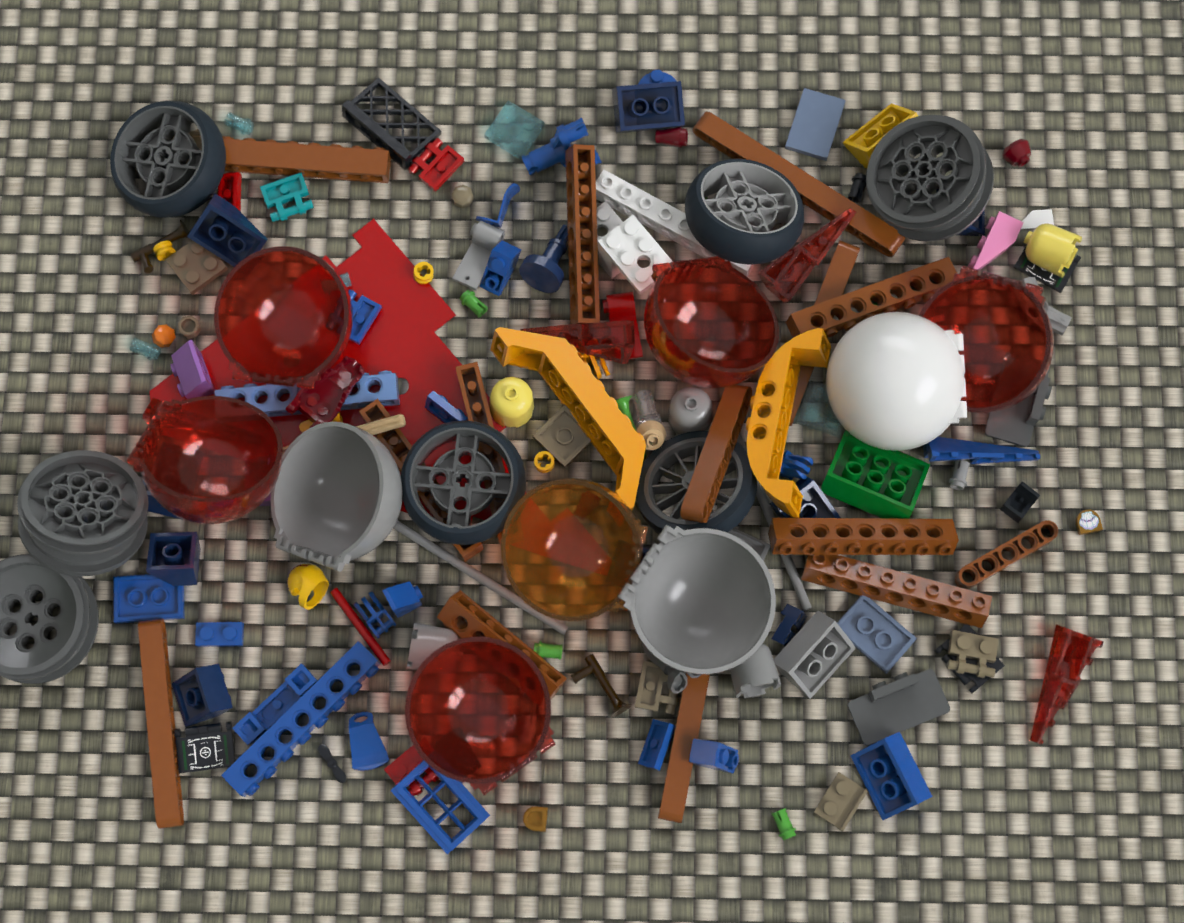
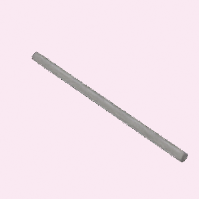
[737,433,812,611]
[393,520,569,635]

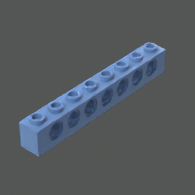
[215,371,400,422]

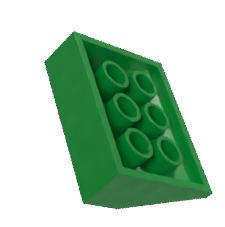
[820,430,930,519]

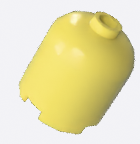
[1024,223,1082,278]
[489,377,534,428]

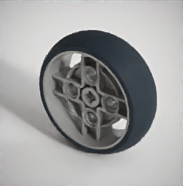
[685,159,804,265]

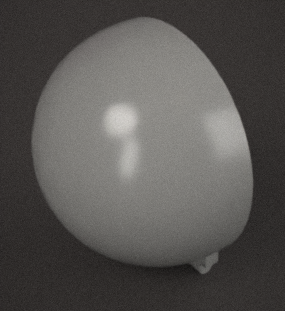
[271,422,403,572]
[618,525,776,674]

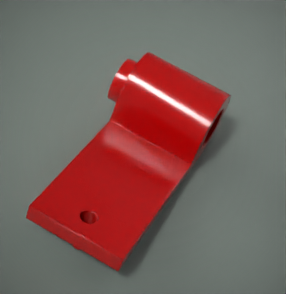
[602,291,643,361]

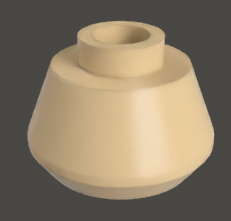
[636,420,666,450]

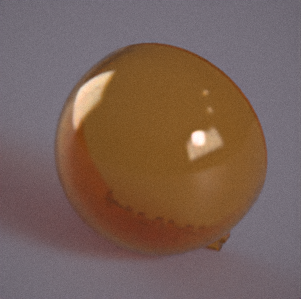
[501,478,648,621]

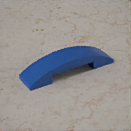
[233,663,318,746]

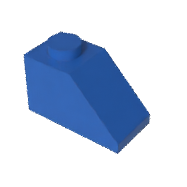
[382,581,423,618]

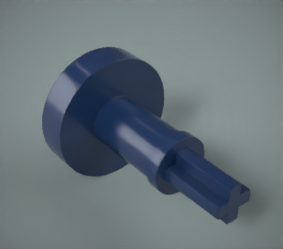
[519,224,568,293]

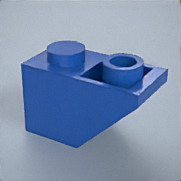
[479,240,521,296]
[689,738,739,774]

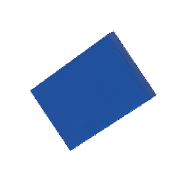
[113,574,185,623]

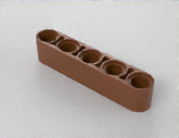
[955,520,1058,590]

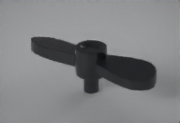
[318,744,346,783]

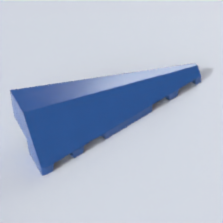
[923,437,1040,464]

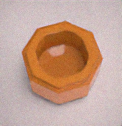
[152,325,176,348]

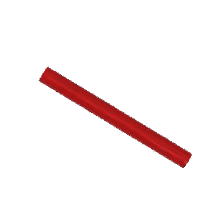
[330,588,391,666]

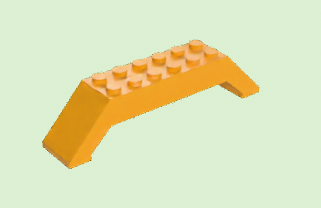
[490,327,646,526]

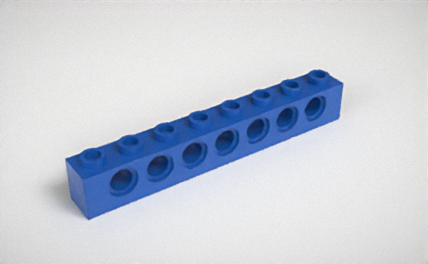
[221,641,381,797]

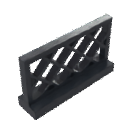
[342,77,441,170]

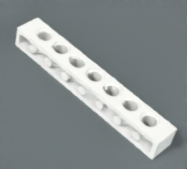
[596,169,755,280]

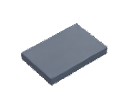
[785,88,846,161]
[837,595,917,674]

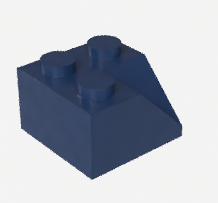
[146,532,201,586]

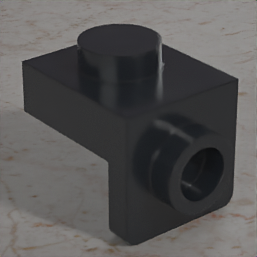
[1000,482,1040,523]

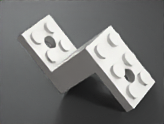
[596,201,676,295]

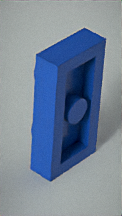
[425,391,468,423]
[195,622,244,647]
[638,719,675,771]

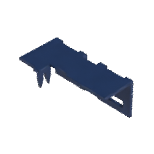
[772,604,807,646]

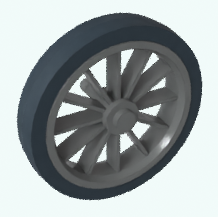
[636,430,757,535]

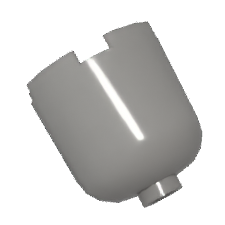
[667,387,713,435]
[407,623,462,672]
[730,643,781,698]

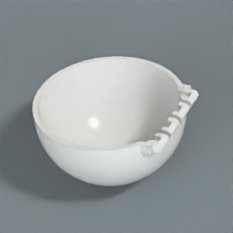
[826,312,967,451]

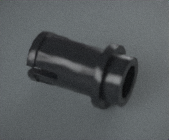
[847,173,866,203]

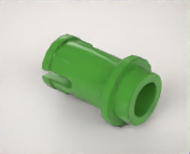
[460,290,488,318]
[534,641,563,660]
[772,808,796,840]

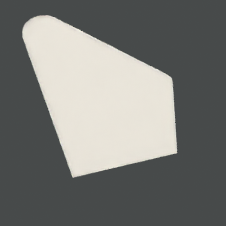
[1021,209,1054,229]

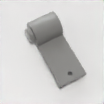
[452,221,505,290]

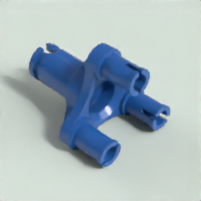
[521,117,602,176]

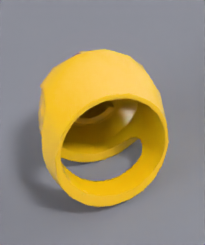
[287,563,329,610]

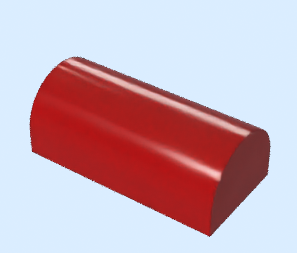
[218,172,242,212]

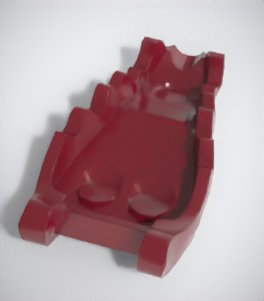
[285,356,364,428]

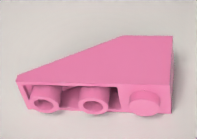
[968,211,1024,277]

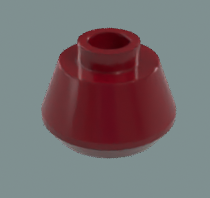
[1002,139,1031,167]

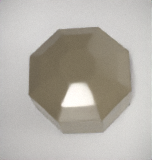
[451,185,474,208]
[178,315,201,339]

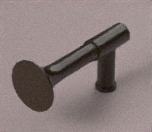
[130,220,191,273]
[570,654,632,718]

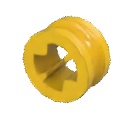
[153,240,176,261]
[414,262,434,284]
[534,451,555,473]

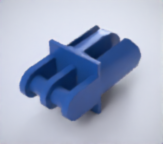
[779,450,814,481]
[353,591,396,639]

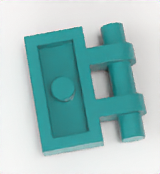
[260,172,314,222]

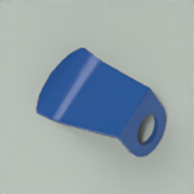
[476,183,520,228]
[349,712,390,771]

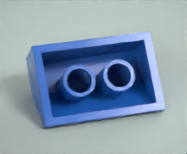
[850,732,933,820]

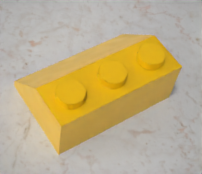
[843,103,918,168]

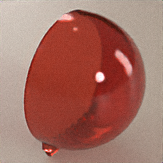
[214,246,353,389]
[644,256,779,389]
[919,266,1054,413]
[126,396,283,524]
[405,637,556,795]

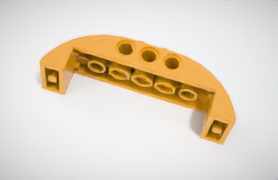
[746,328,831,518]

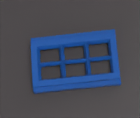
[390,752,490,854]

